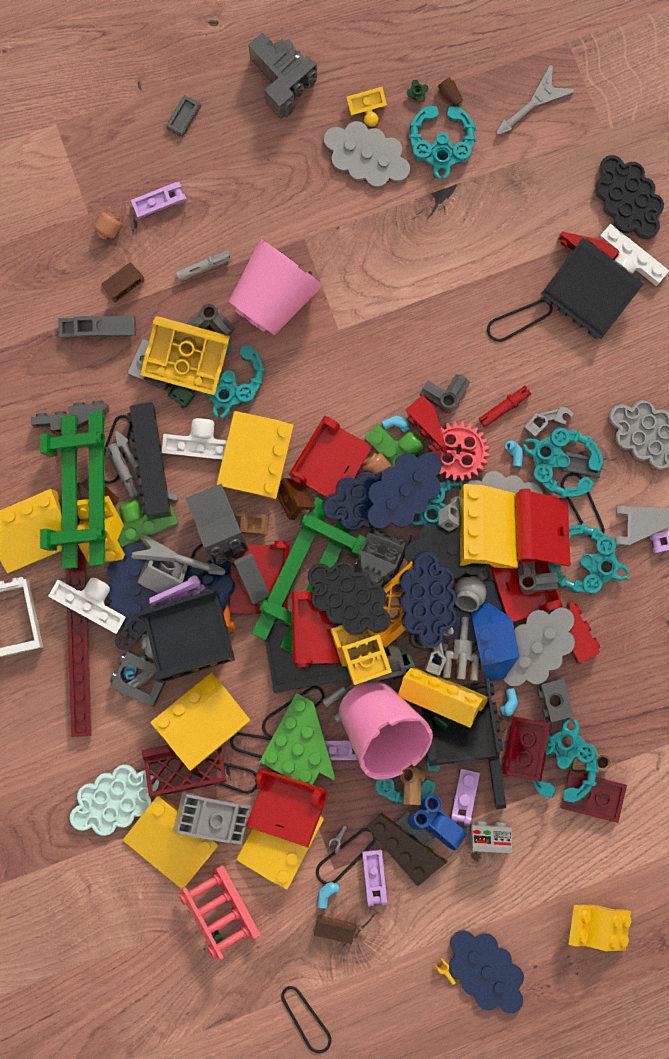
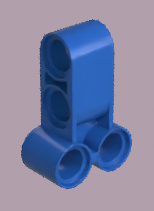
[408,795,467,851]

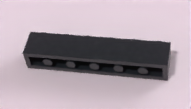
[127,402,172,520]

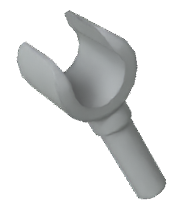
[329,825,347,853]

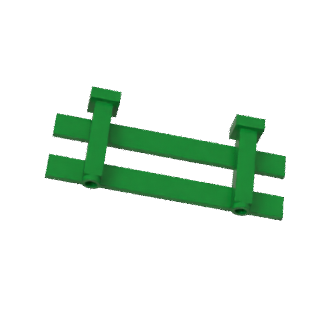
[40,411,106,569]
[251,497,366,653]

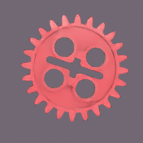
[428,421,490,483]

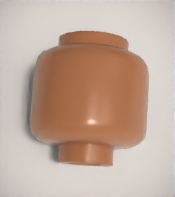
[94,211,122,240]
[363,453,391,475]

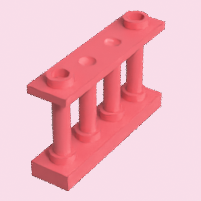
[179,865,261,960]

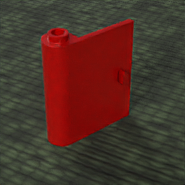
[289,416,373,497]
[515,489,571,567]
[230,541,290,614]
[489,561,563,622]
[291,591,342,668]
[246,769,327,848]

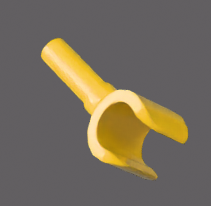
[434,958,456,985]

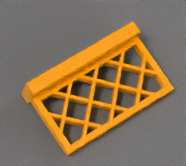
[373,561,413,648]

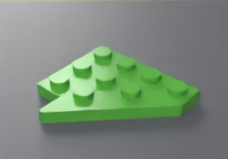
[259,693,336,785]

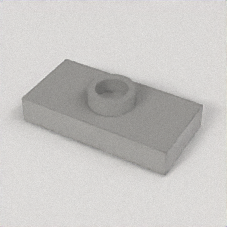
[128,339,149,381]

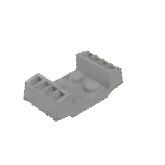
[173,792,251,845]

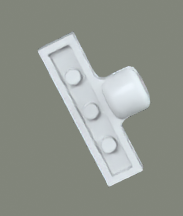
[598,224,669,286]
[162,418,227,459]
[48,578,126,634]

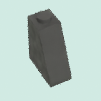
[231,553,270,606]

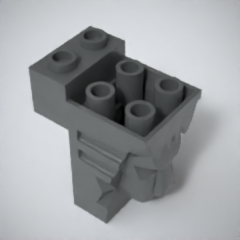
[248,33,317,119]
[186,483,249,564]
[354,528,405,588]

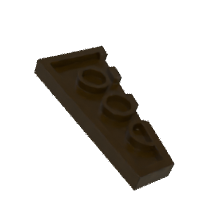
[366,813,447,886]

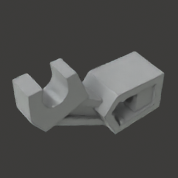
[523,406,574,438]
[438,496,460,532]
[423,643,446,676]

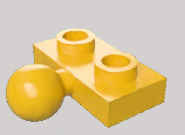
[346,87,387,127]

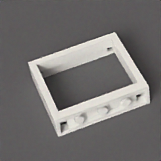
[0,577,43,657]

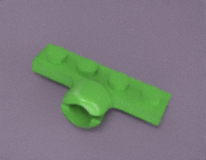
[365,424,424,467]
[117,499,179,547]

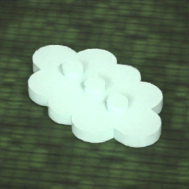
[70,764,159,836]

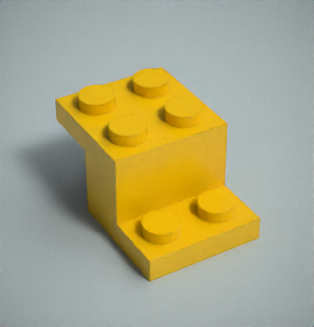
[77,496,125,563]
[330,625,392,685]
[568,905,631,951]

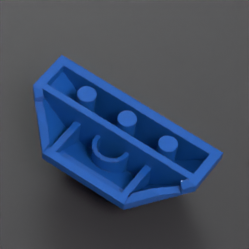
[471,603,520,682]

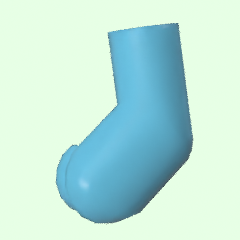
[382,416,411,432]
[505,441,523,467]
[123,655,147,680]
[500,688,518,716]
[318,882,339,908]

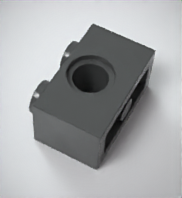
[537,679,574,722]

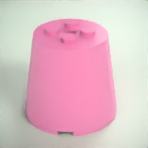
[229,239,323,335]
[339,680,433,779]

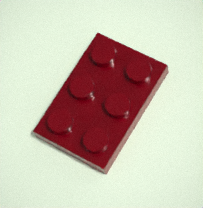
[502,716,552,782]
[560,770,627,823]

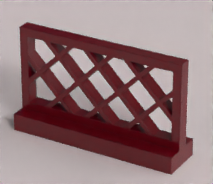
[142,745,227,798]

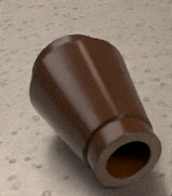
[437,77,463,107]

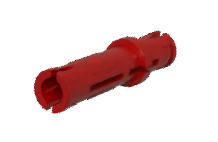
[478,385,532,428]

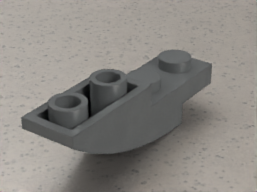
[58,316,136,338]
[31,401,109,433]

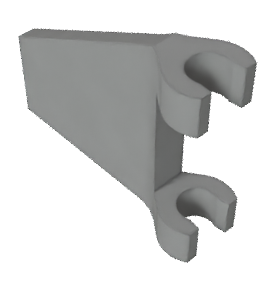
[616,506,669,545]

